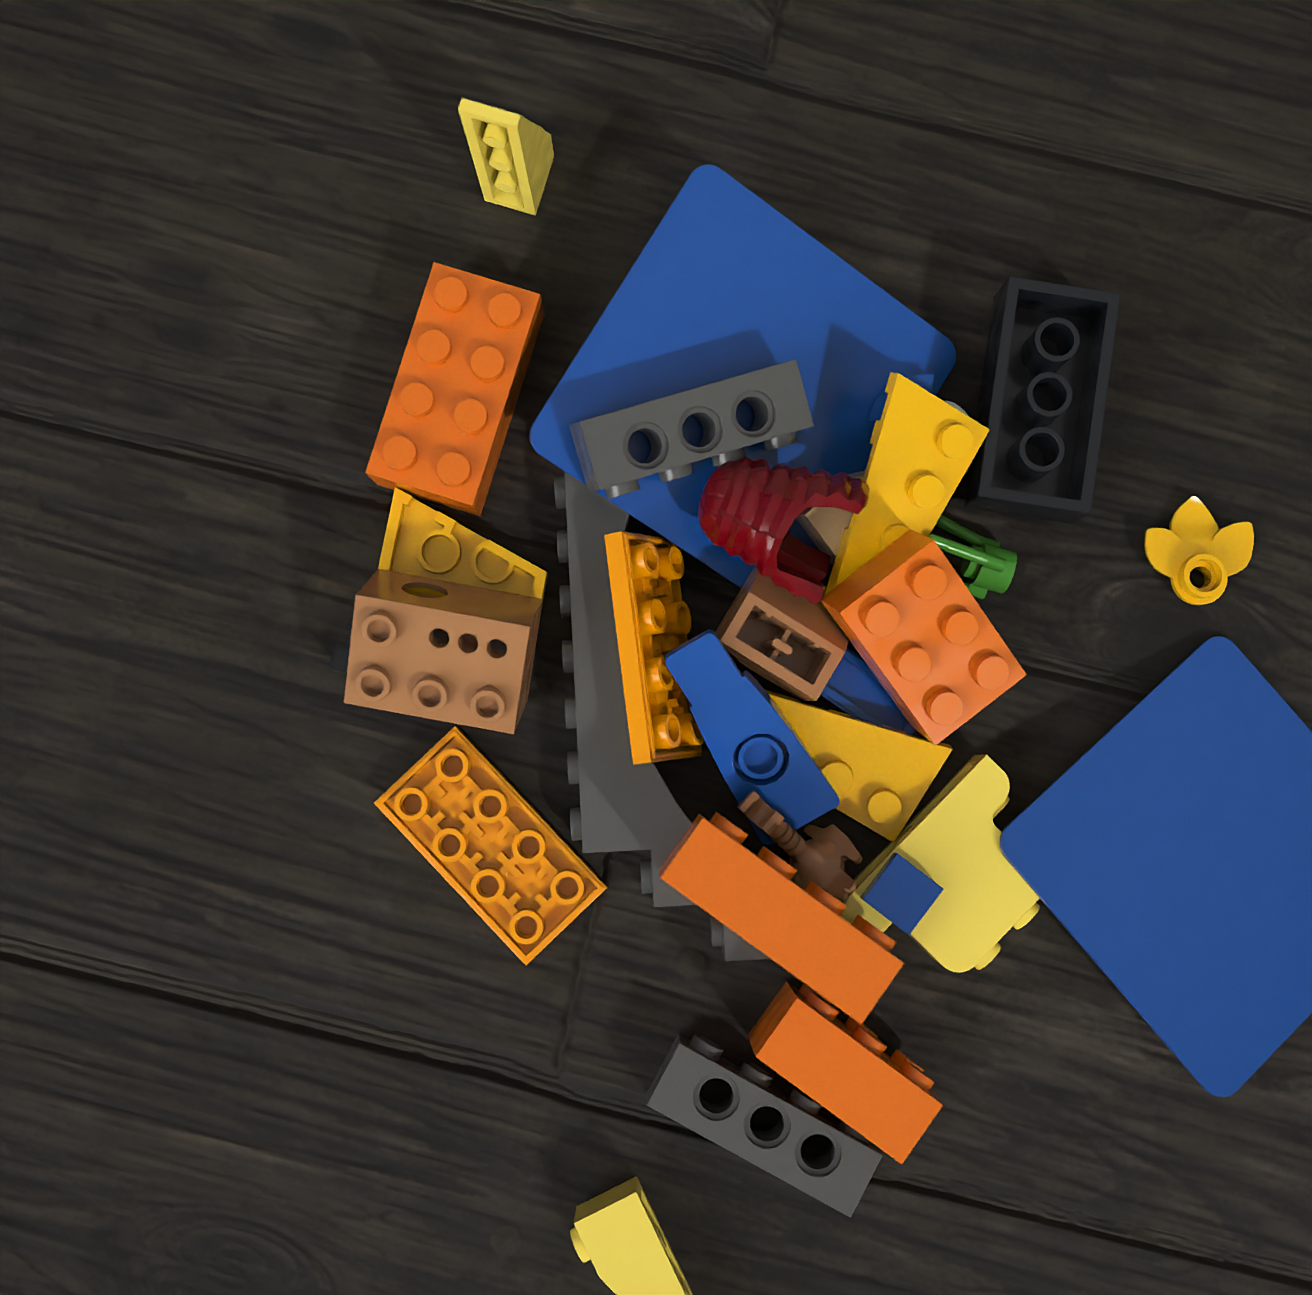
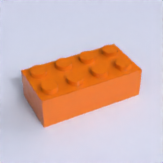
[365,262,545,516]
[659,812,904,1024]

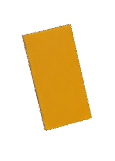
[604,531,704,765]
[374,726,608,965]

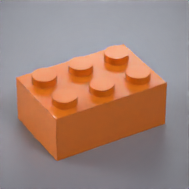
[821,529,1027,746]
[748,981,943,1164]

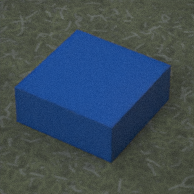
[859,852,943,935]

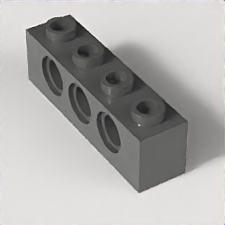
[569,359,814,499]
[647,1033,883,1218]

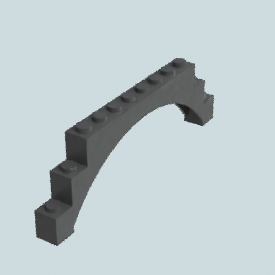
[554,471,771,961]

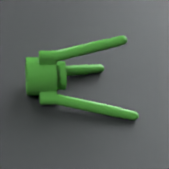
[928,515,1017,599]

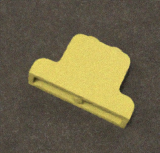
[836,754,1040,972]

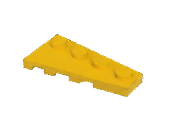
[825,372,990,595]
[764,689,953,843]

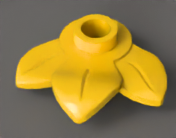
[1144,496,1254,605]

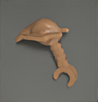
[737,790,862,901]

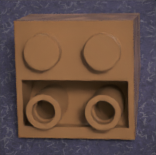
[715,560,849,701]

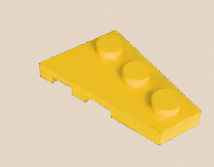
[378,487,548,603]

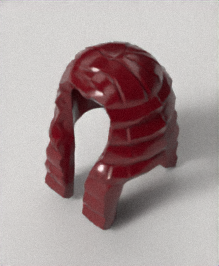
[698,457,870,604]

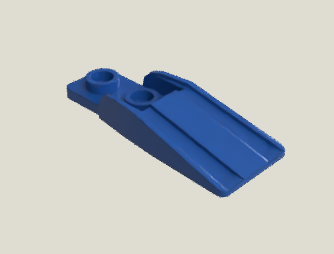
[665,630,840,845]

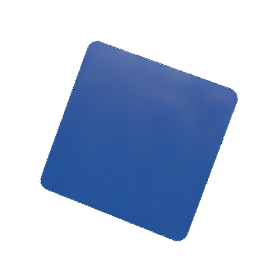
[530,164,956,588]
[1000,636,1312,1097]

